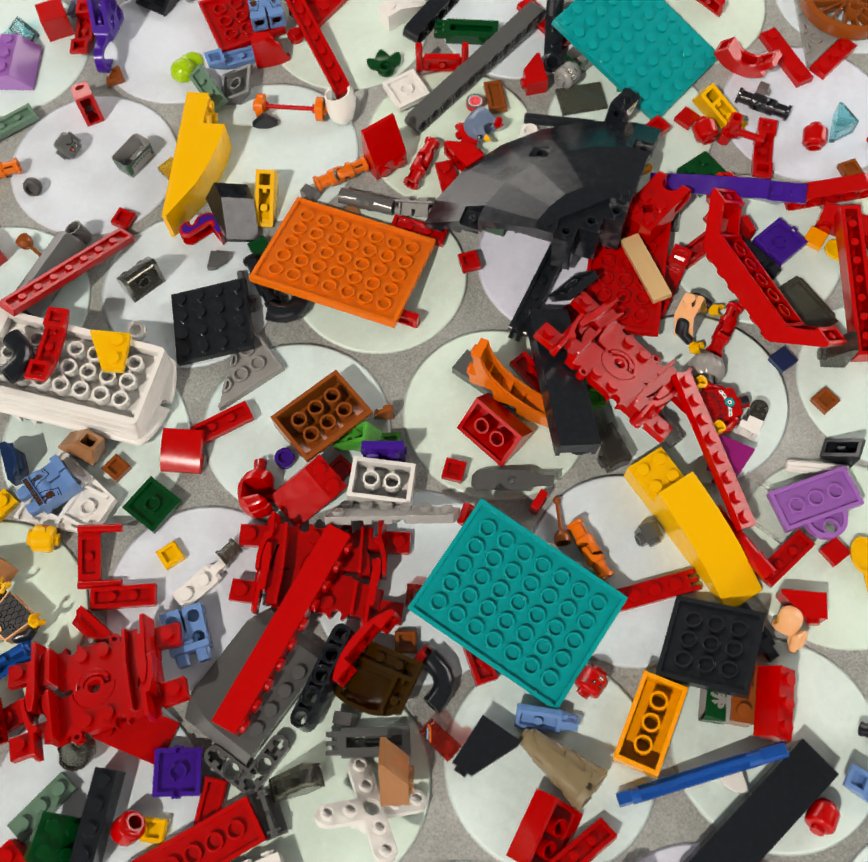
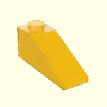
[692,83,747,129]
[255,169,279,227]

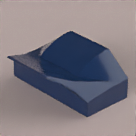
[0,441,29,486]

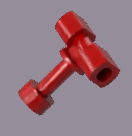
[717,112,766,147]

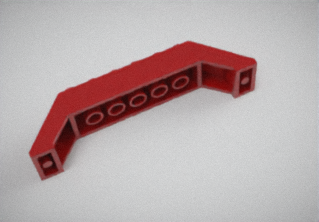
[703,188,848,347]

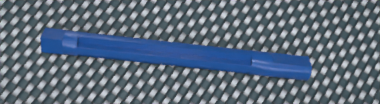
[616,741,789,808]

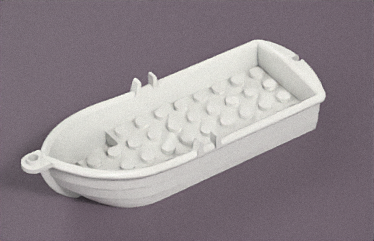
[0,308,177,446]

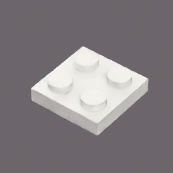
[382,69,430,112]

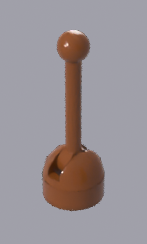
[16,233,41,257]
[553,496,572,546]

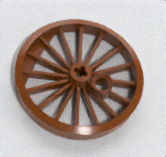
[799,0,868,40]

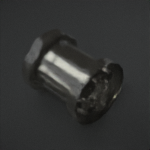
[215,538,243,566]

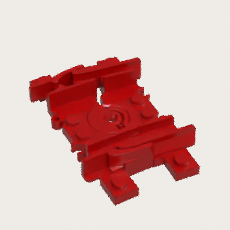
[533,291,693,444]
[229,511,410,628]
[8,613,191,764]

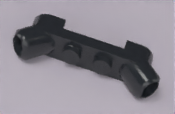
[543,0,564,73]

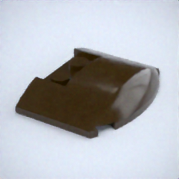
[324,634,424,716]

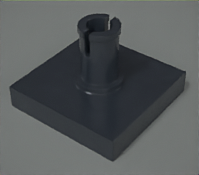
[548,271,599,302]

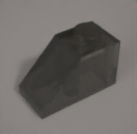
[817,332,859,368]
[597,422,632,473]
[268,763,325,803]

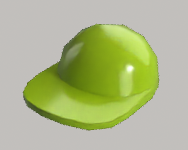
[171,52,203,82]

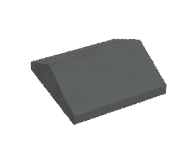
[221,63,253,105]

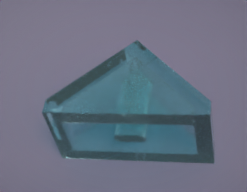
[2,16,40,43]
[829,102,859,143]

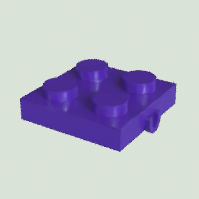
[752,217,808,267]
[361,441,407,462]
[152,745,203,799]

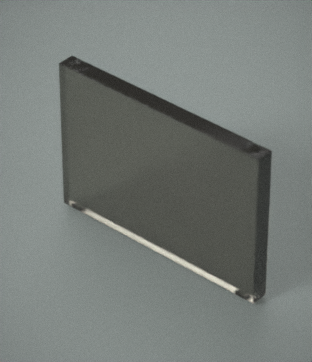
[555,82,608,116]

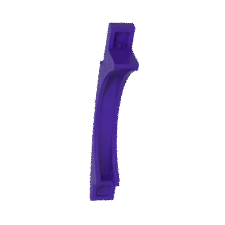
[650,173,807,205]

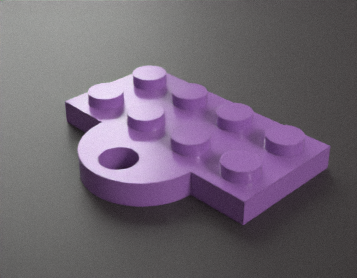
[766,465,864,540]

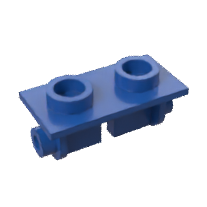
[0,640,32,679]

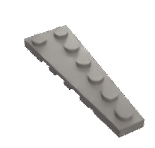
[324,500,461,525]

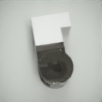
[734,400,769,442]

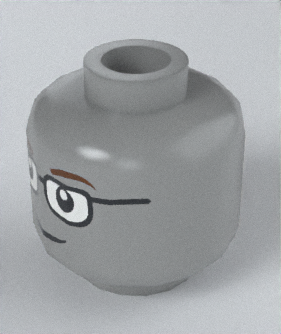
[555,61,581,89]

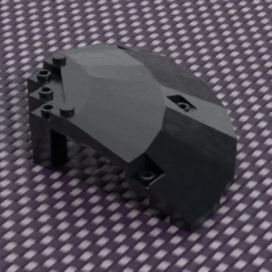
[425,121,662,270]

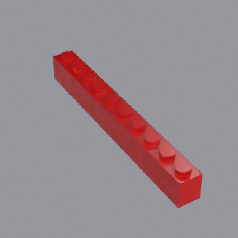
[211,523,354,737]

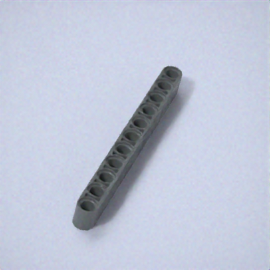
[405,1,546,134]

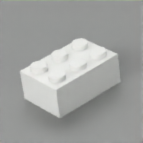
[347,456,417,505]

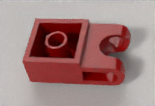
[625,171,692,244]

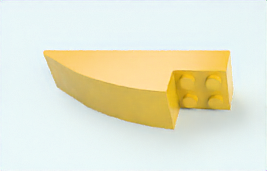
[162,92,232,237]
[624,447,762,607]

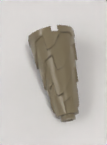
[519,728,607,811]

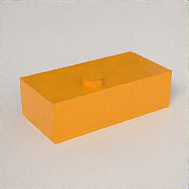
[612,670,688,779]

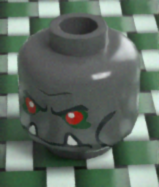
[54,132,82,159]

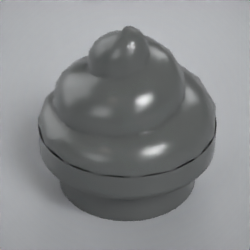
[23,177,43,196]

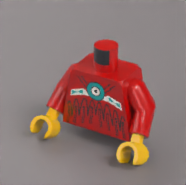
[694,375,750,435]

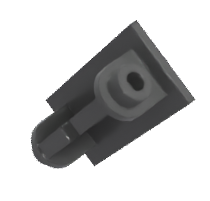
[252,786,289,841]

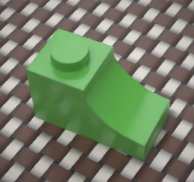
[333,421,382,452]

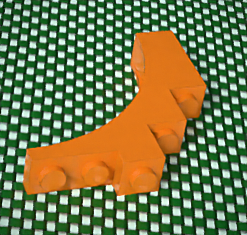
[467,338,549,428]

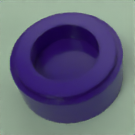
[274,448,296,469]

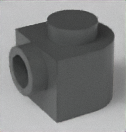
[634,520,663,547]

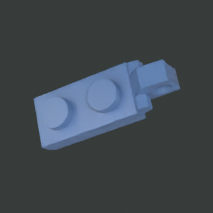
[514,703,579,734]

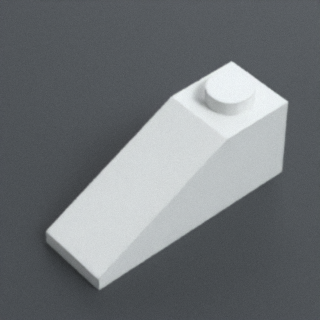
[378,0,427,32]

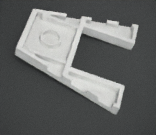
[14,450,118,533]

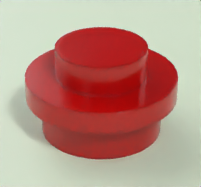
[287,27,304,44]

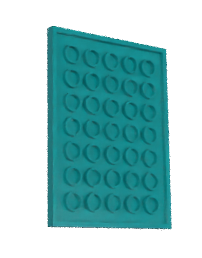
[551,0,717,120]
[407,498,628,709]

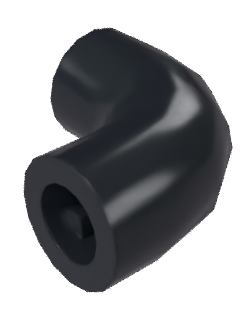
[265,295,310,323]
[0,330,34,384]
[423,650,455,714]

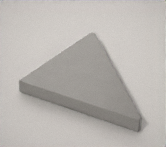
[794,0,842,69]
[218,325,285,411]

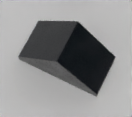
[819,438,866,469]

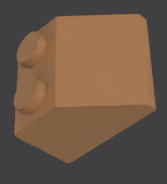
[378,737,414,806]

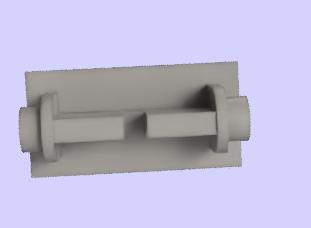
[395,197,433,218]

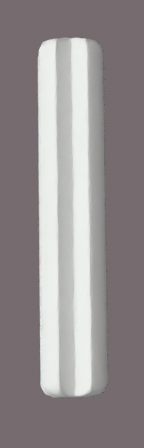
[785,460,849,475]

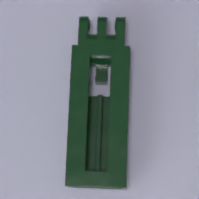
[434,18,499,45]

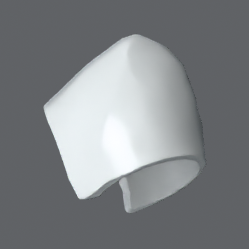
[324,86,356,126]

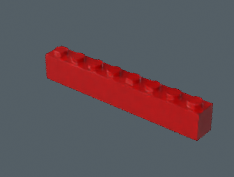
[834,205,868,362]

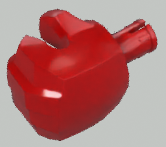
[238,458,276,519]

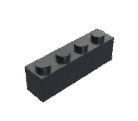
[69,767,126,862]

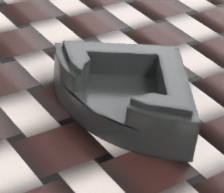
[207,251,231,271]

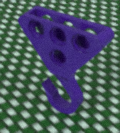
[87,0,124,73]

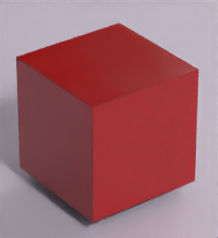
[35,0,75,42]

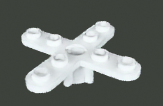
[314,757,427,862]

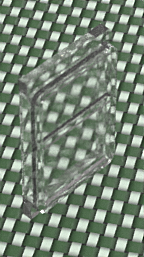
[739,472,791,544]

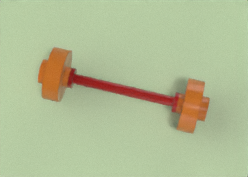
[253,93,328,121]

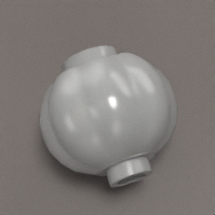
[687,351,726,385]

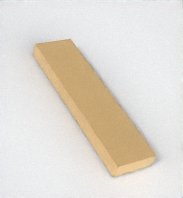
[620,233,672,304]

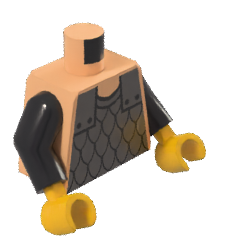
[674,292,724,354]
[0,577,46,644]

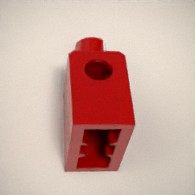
[70,81,105,127]

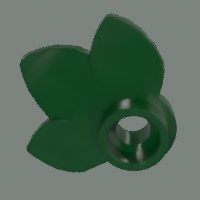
[367,49,401,77]

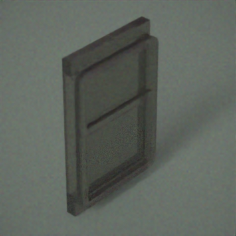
[778,276,838,327]

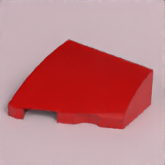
[251,32,291,69]

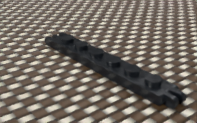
[508,242,560,342]

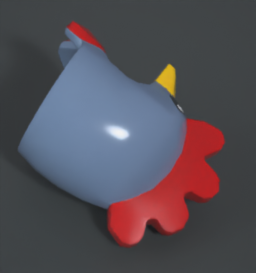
[455,106,504,147]

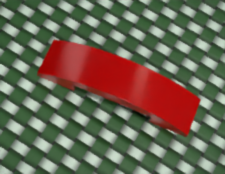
[69,0,95,54]
[751,117,778,180]
[660,244,693,319]
[24,306,70,382]
[332,609,401,687]

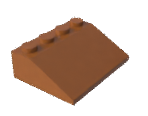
[271,370,373,462]

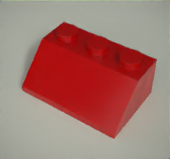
[457,393,533,467]
[753,665,796,745]
[506,789,583,862]

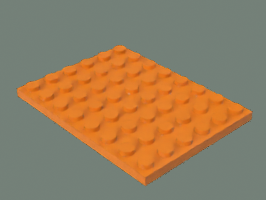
[249,197,436,328]

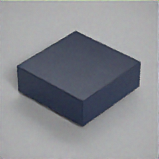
[768,346,798,374]

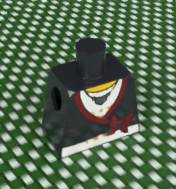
[605,88,641,122]

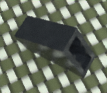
[452,715,521,778]

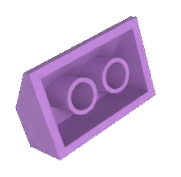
[0,34,43,90]

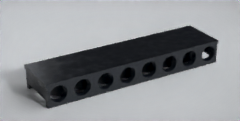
[525,309,602,456]
[683,738,839,862]

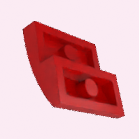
[160,428,205,474]

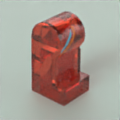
[418,718,462,763]

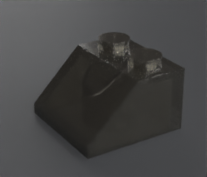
[116,256,166,303]

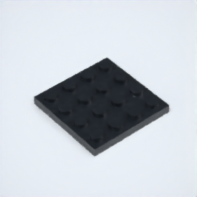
[171,277,255,366]
[655,595,767,700]

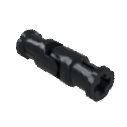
[734,87,792,121]
[243,254,281,308]

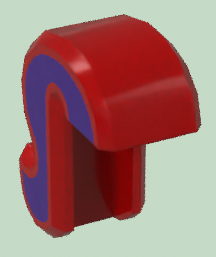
[179,212,226,245]

